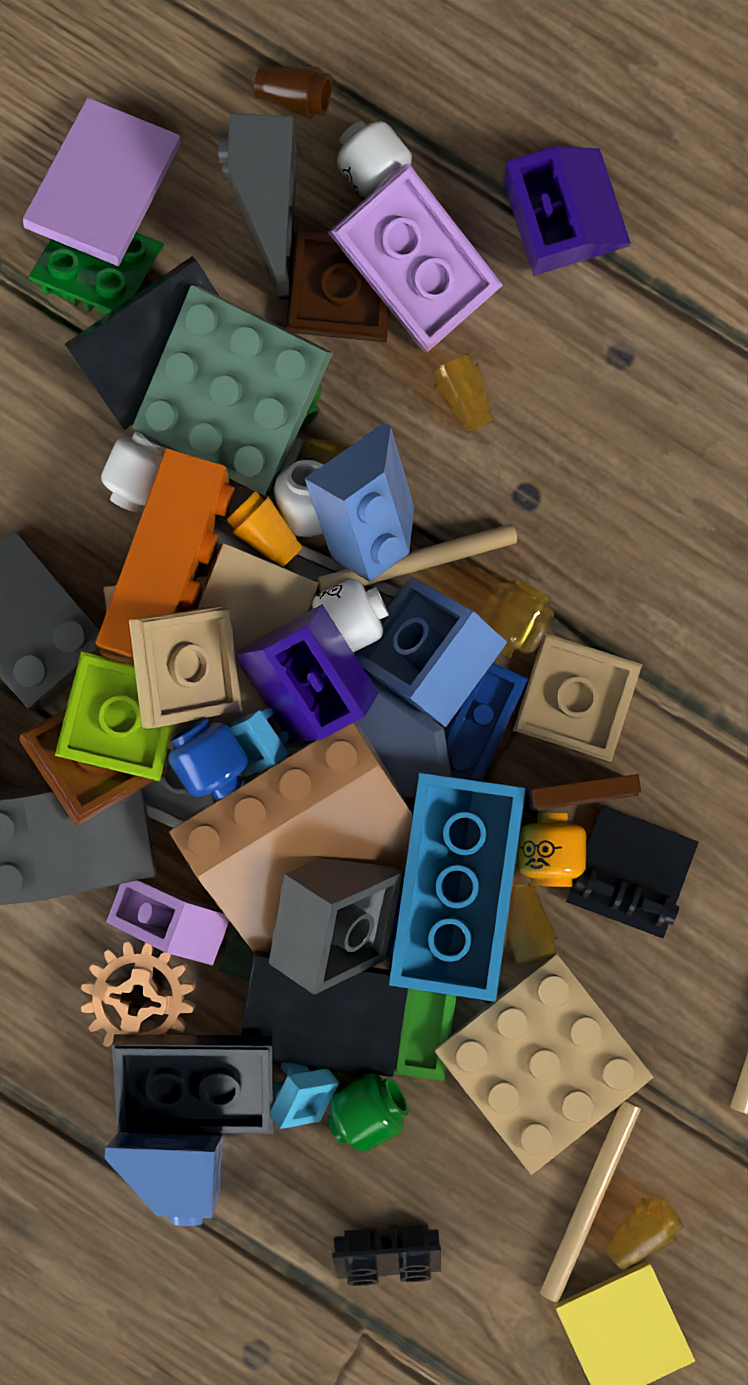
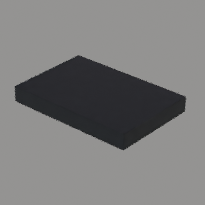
[65,256,219,430]
[241,950,408,1077]
[112,1034,274,1134]

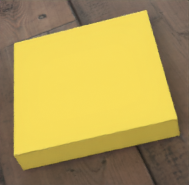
[554,1260,695,1385]

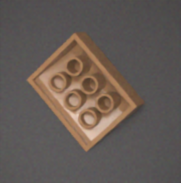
[169,721,414,953]

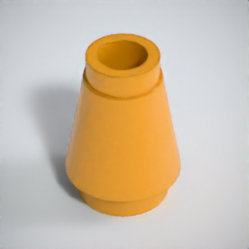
[226,491,303,567]

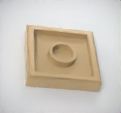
[129,606,242,728]
[512,633,642,763]

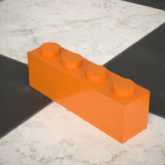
[96,448,235,664]

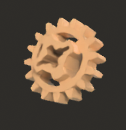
[81,940,195,1047]

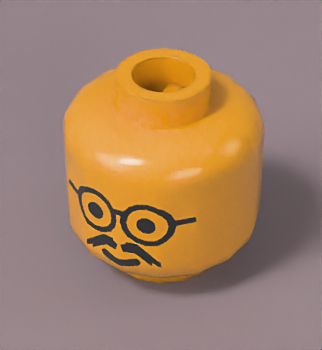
[518,813,586,887]

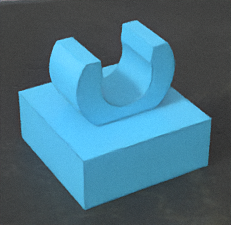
[227,708,289,777]
[269,1062,339,1129]

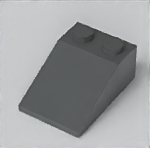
[219,113,297,300]
[0,530,103,712]
[0,784,156,905]

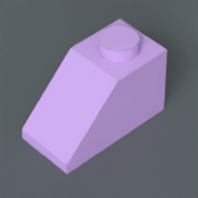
[106,880,229,965]

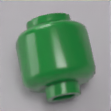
[327,1073,409,1153]

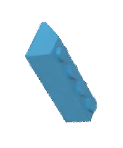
[389,773,526,1002]

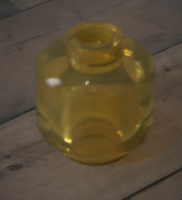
[478,578,554,658]

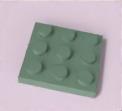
[132,285,333,496]

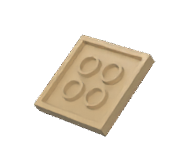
[433,952,654,1175]

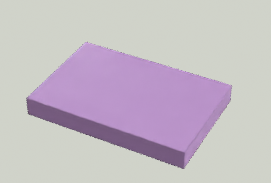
[23,98,180,266]
[328,164,503,352]

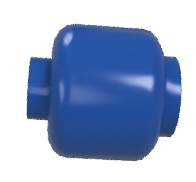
[168,718,248,800]

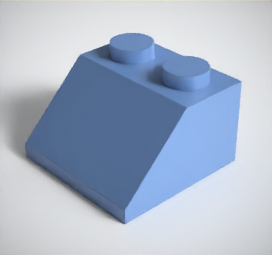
[305,423,415,582]
[354,576,507,727]
[105,1133,223,1226]

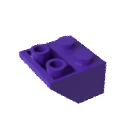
[503,146,631,276]
[235,604,379,742]

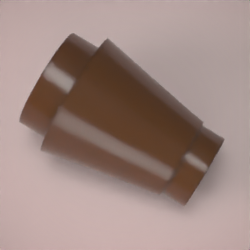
[254,67,332,119]

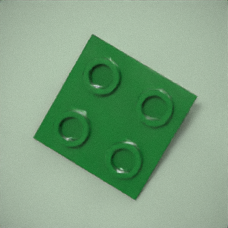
[28,232,164,315]

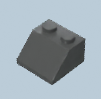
[269,858,404,995]

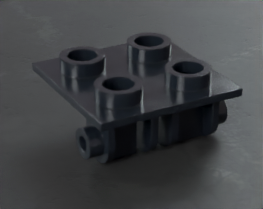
[566,805,699,939]
[332,1224,441,1286]

